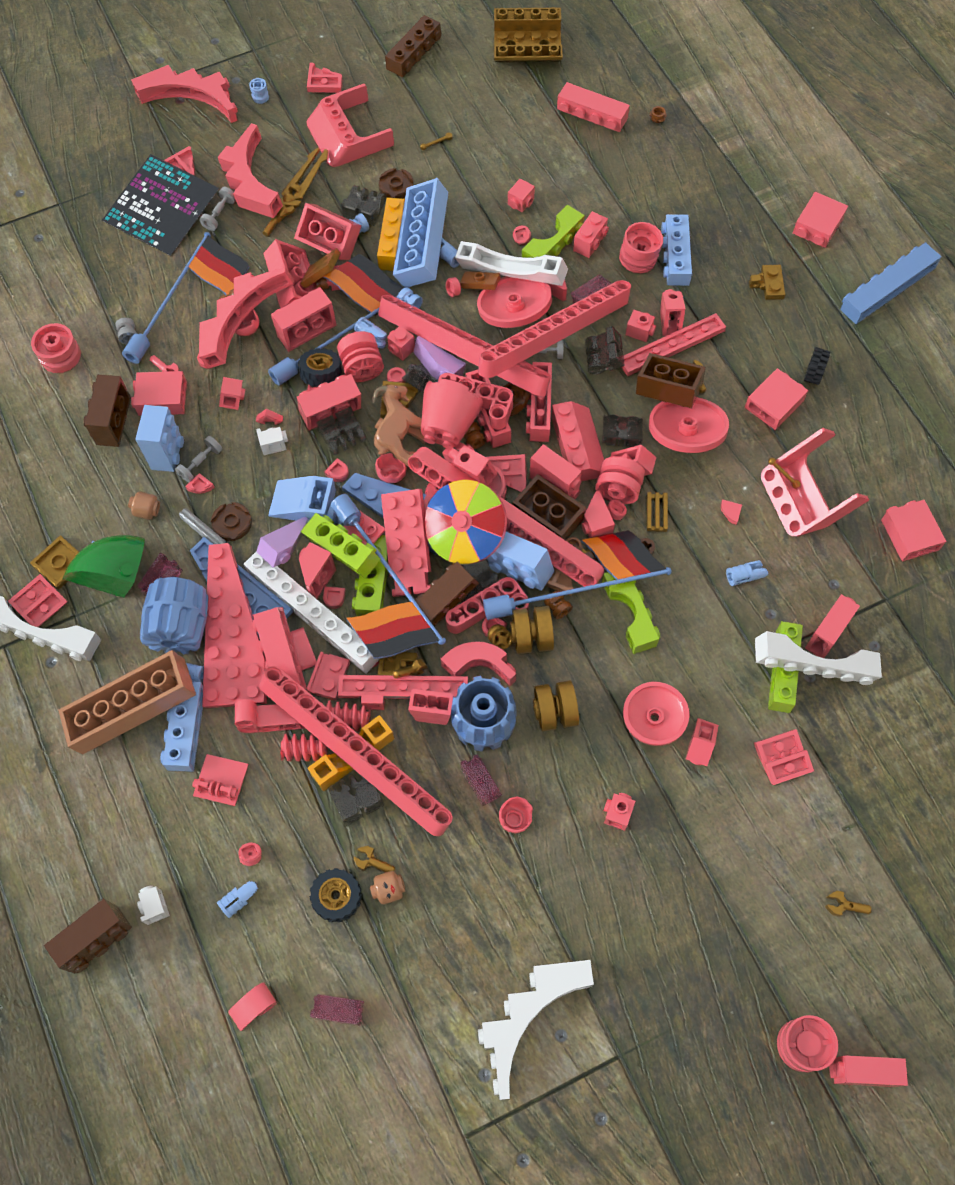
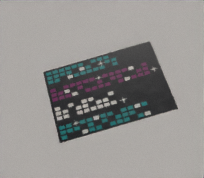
[102,154,219,256]

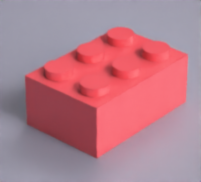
[294,203,362,260]
[271,287,336,352]
[297,374,361,431]

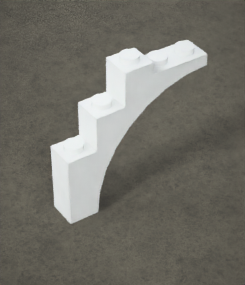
[478,960,594,1100]

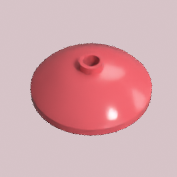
[623,682,689,746]

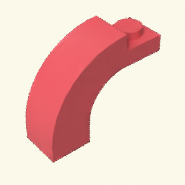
[440,642,516,686]

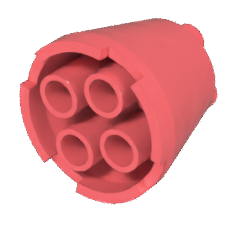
[421,379,483,450]

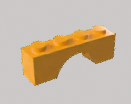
[377,198,405,271]
[307,715,394,792]

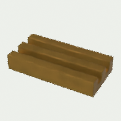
[647,492,668,532]

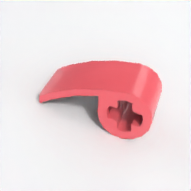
[290,627,317,671]
[229,982,277,1031]

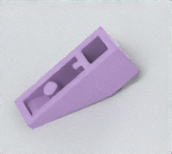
[413,336,466,381]
[257,516,308,568]

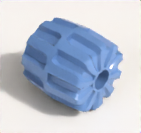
[140,577,208,655]
[451,676,517,751]

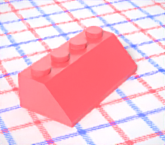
[263,239,317,308]
[551,401,604,481]

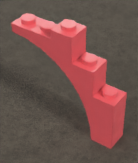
[131,65,238,123]
[218,123,283,218]
[199,266,294,369]

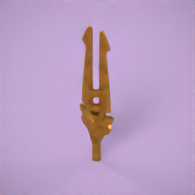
[262,147,328,237]

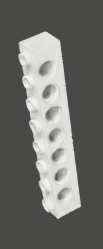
[243,551,380,674]

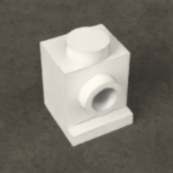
[256,427,288,455]
[137,886,170,925]

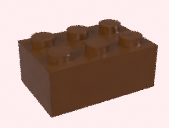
[636,353,706,409]
[84,374,131,447]
[512,474,586,540]
[43,898,132,974]

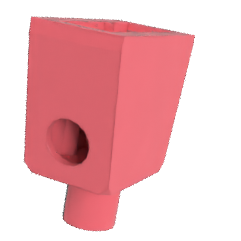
[660,289,685,336]
[448,446,497,486]
[408,689,454,725]

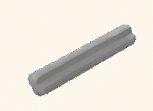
[179,508,226,544]

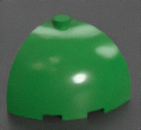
[62,535,145,598]

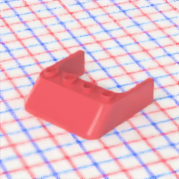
[307,84,394,167]
[761,428,869,537]

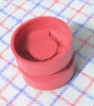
[777,1015,838,1072]

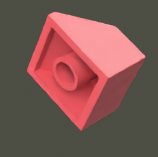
[299,542,336,599]

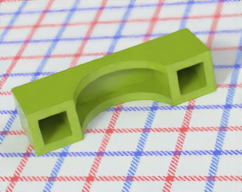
[521,204,585,258]
[602,572,660,654]

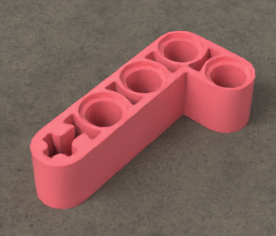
[438,373,513,430]
[446,577,529,634]
[235,700,323,733]

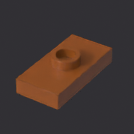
[460,271,501,290]

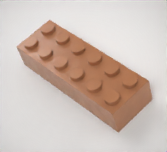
[58,650,196,755]

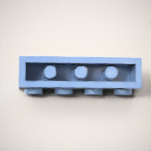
[661,215,692,286]
[160,682,203,772]

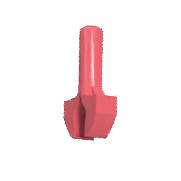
[150,355,179,372]

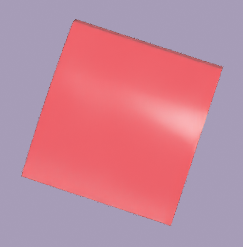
[8,574,68,628]
[754,729,814,785]

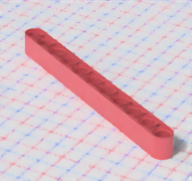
[479,280,631,378]
[378,295,551,396]
[408,447,604,587]
[259,666,453,836]

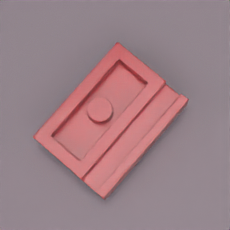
[306,652,350,701]

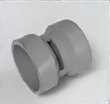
[115,318,137,344]

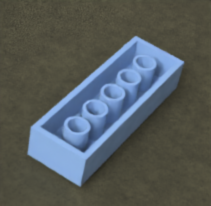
[393,178,448,288]

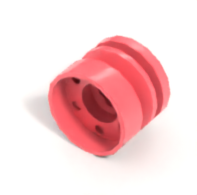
[619,222,663,274]
[337,331,384,383]

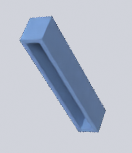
[840,242,942,324]

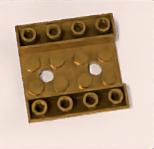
[494,7,563,61]

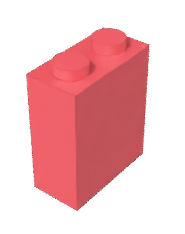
[793,192,848,248]
[745,368,808,430]
[131,371,187,416]
[530,444,582,499]
[881,500,946,562]
[805,594,860,658]
[829,1056,908,1087]

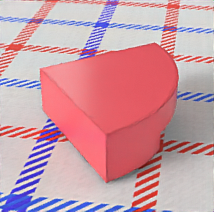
[256,409,283,425]
[185,473,215,494]
[721,500,742,525]

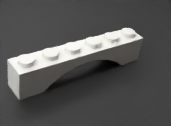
[455,241,568,286]
[0,596,101,662]
[755,631,882,685]

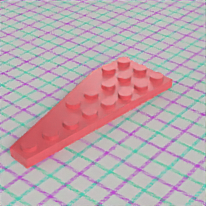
[202,543,267,708]

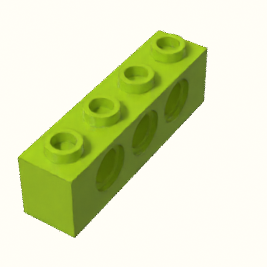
[301,513,381,579]
[352,535,389,616]
[768,621,803,713]

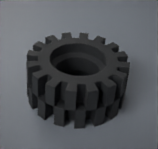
[804,347,831,385]

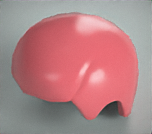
[235,309,260,336]
[375,453,407,484]
[499,796,533,834]

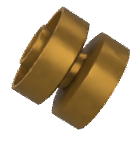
[510,606,554,654]
[533,680,579,732]

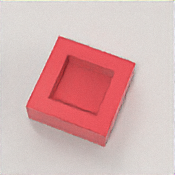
[361,695,385,710]

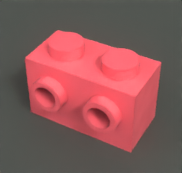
[573,211,609,258]

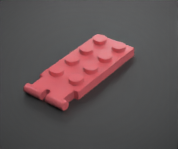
[381,489,431,597]

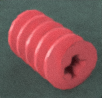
[326,700,371,732]
[280,733,328,762]

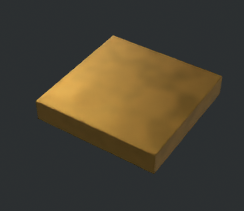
[300,248,340,288]
[30,535,79,590]

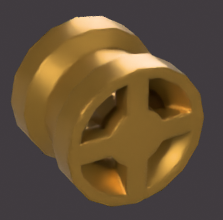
[487,624,513,650]

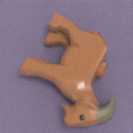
[372,385,426,467]

